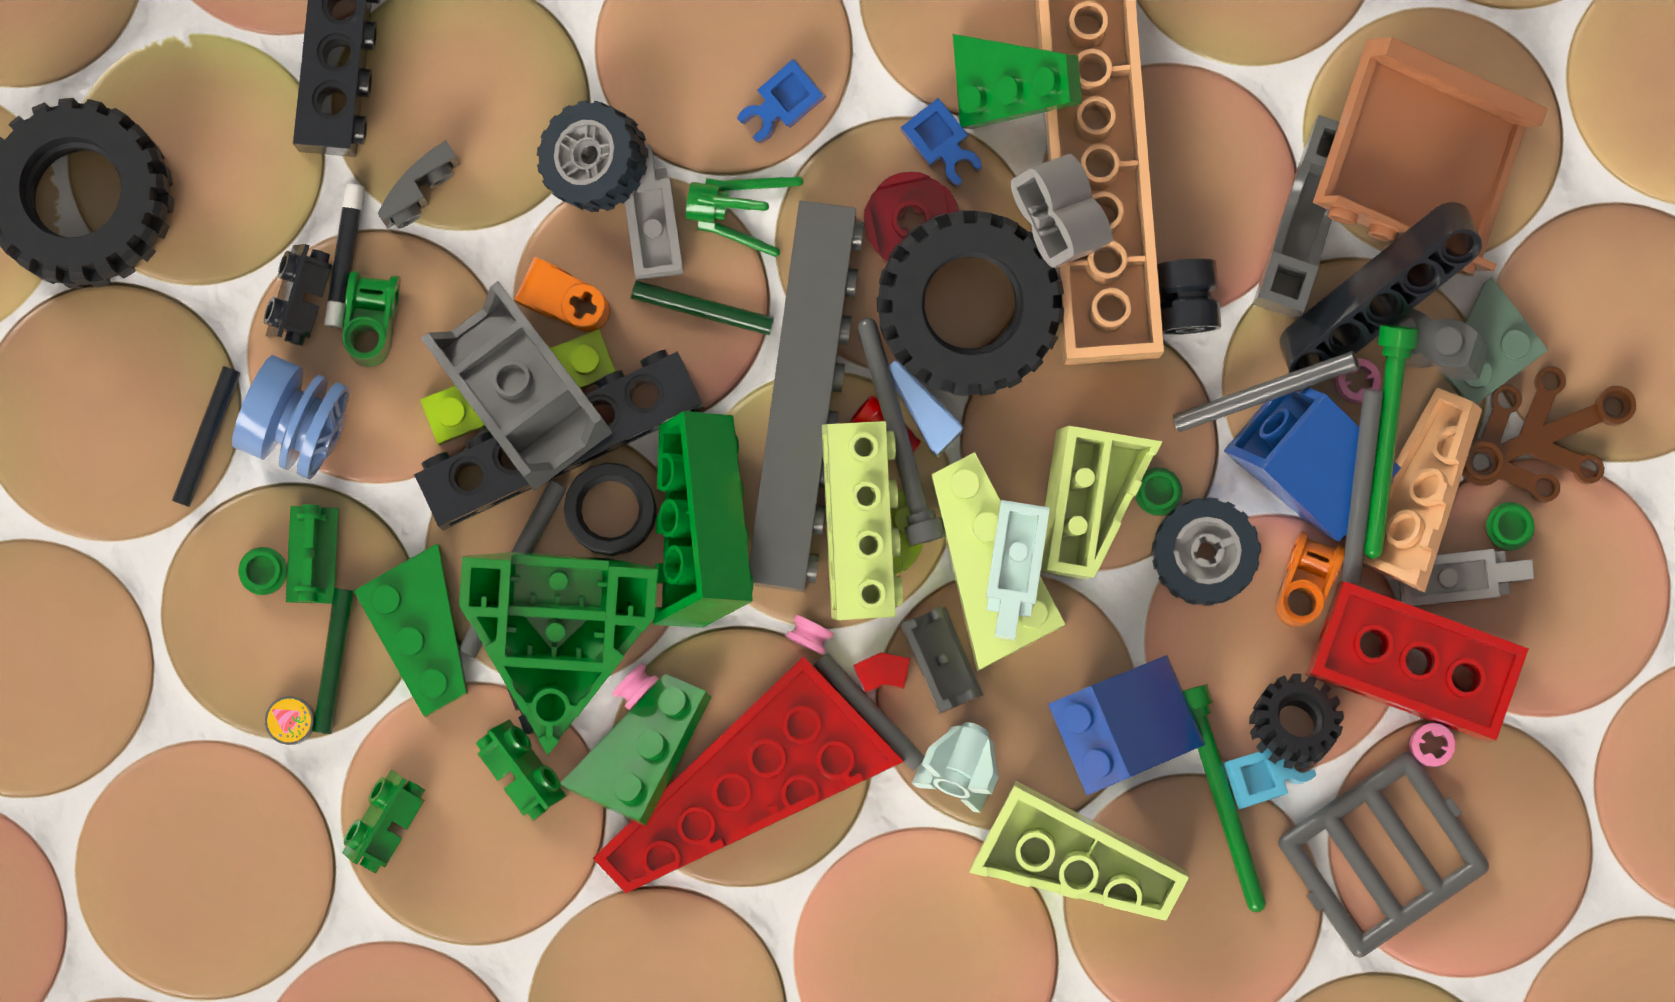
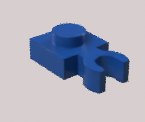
[737,59,826,143]
[901,98,982,188]

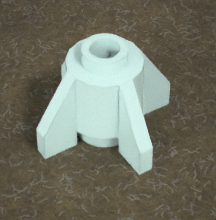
[912,722,999,813]

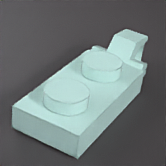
[986,500,1050,640]

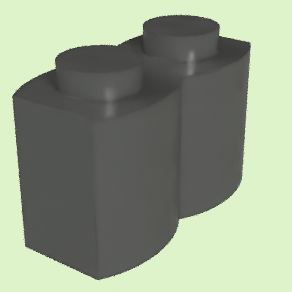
[1376,309,1490,380]

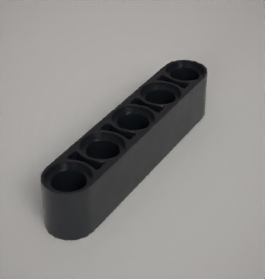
[1279,202,1482,373]

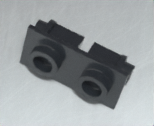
[264,244,332,346]

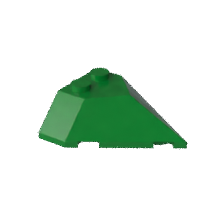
[459,552,658,756]

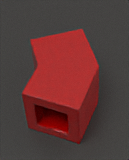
[853,652,910,693]

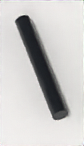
[172,366,241,507]

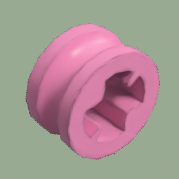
[1335,358,1381,404]
[785,615,834,655]
[612,663,659,710]
[1409,723,1455,767]

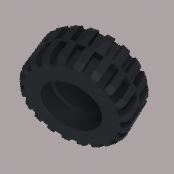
[0,98,174,289]
[876,210,1065,396]

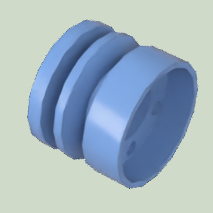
[232,355,350,480]

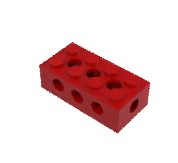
[1305,581,1529,742]

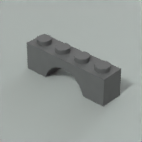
[1252,115,1339,319]

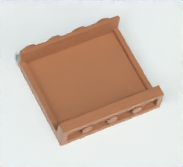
[1313,37,1548,276]

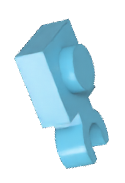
[1223,749,1316,809]

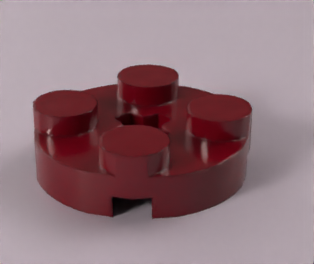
[864,172,959,263]

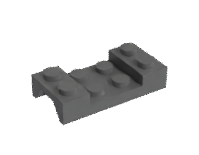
[421,281,612,491]

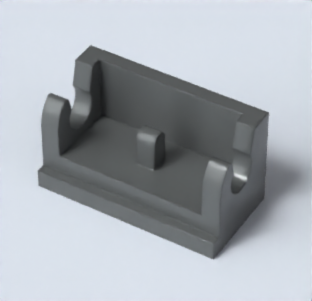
[901,607,983,714]

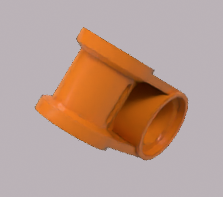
[513,257,610,332]
[1275,530,1345,628]

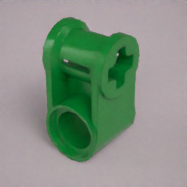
[343,271,400,367]

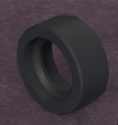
[563,462,657,556]

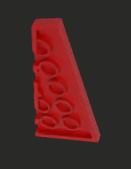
[592,656,904,893]

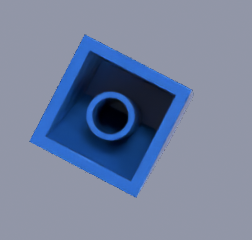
[1224,387,1401,541]
[1048,655,1206,795]

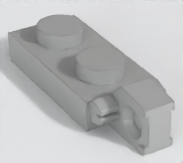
[625,144,684,281]
[1398,549,1534,607]

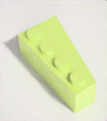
[931,452,1065,672]
[969,781,1189,921]

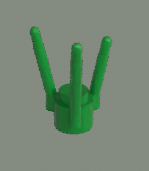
[686,177,804,257]

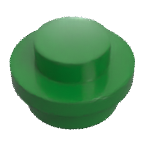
[1134,467,1183,516]
[1485,502,1535,551]
[238,547,287,595]

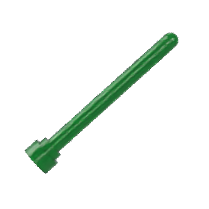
[1364,325,1419,559]
[1183,684,1266,912]

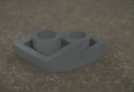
[378,140,460,229]

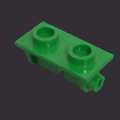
[286,504,339,604]
[475,719,567,821]
[342,769,426,874]

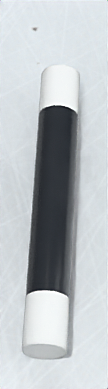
[324,184,364,328]

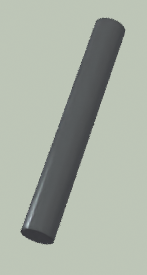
[814,652,925,771]

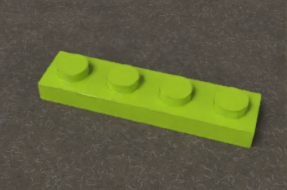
[420,329,615,446]

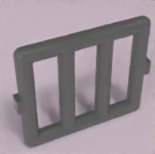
[1278,752,1489,958]

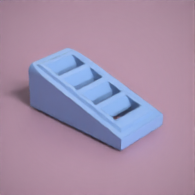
[889,361,963,458]

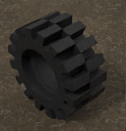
[1249,674,1344,769]

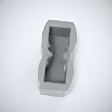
[1011,153,1113,268]

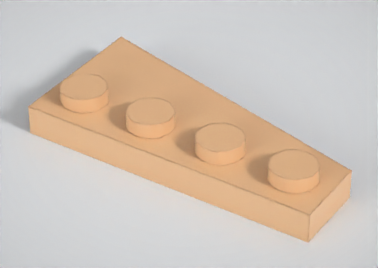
[1363,388,1482,593]

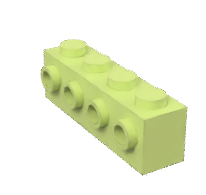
[822,421,903,620]

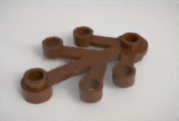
[1462,366,1636,503]

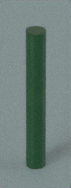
[631,281,774,336]
[313,588,353,734]

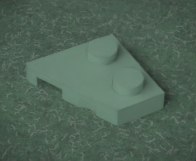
[1442,277,1548,404]

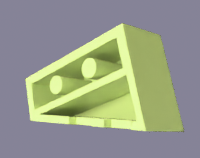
[1040,426,1163,580]

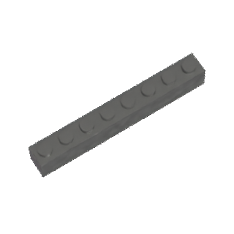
[749,200,865,593]

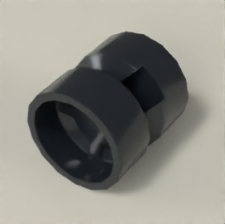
[1157,259,1221,335]

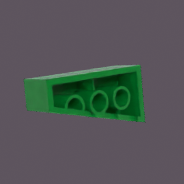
[653,411,754,628]

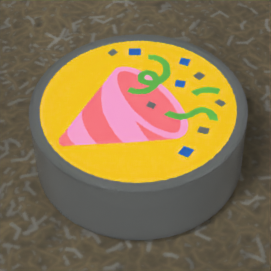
[265,696,315,745]

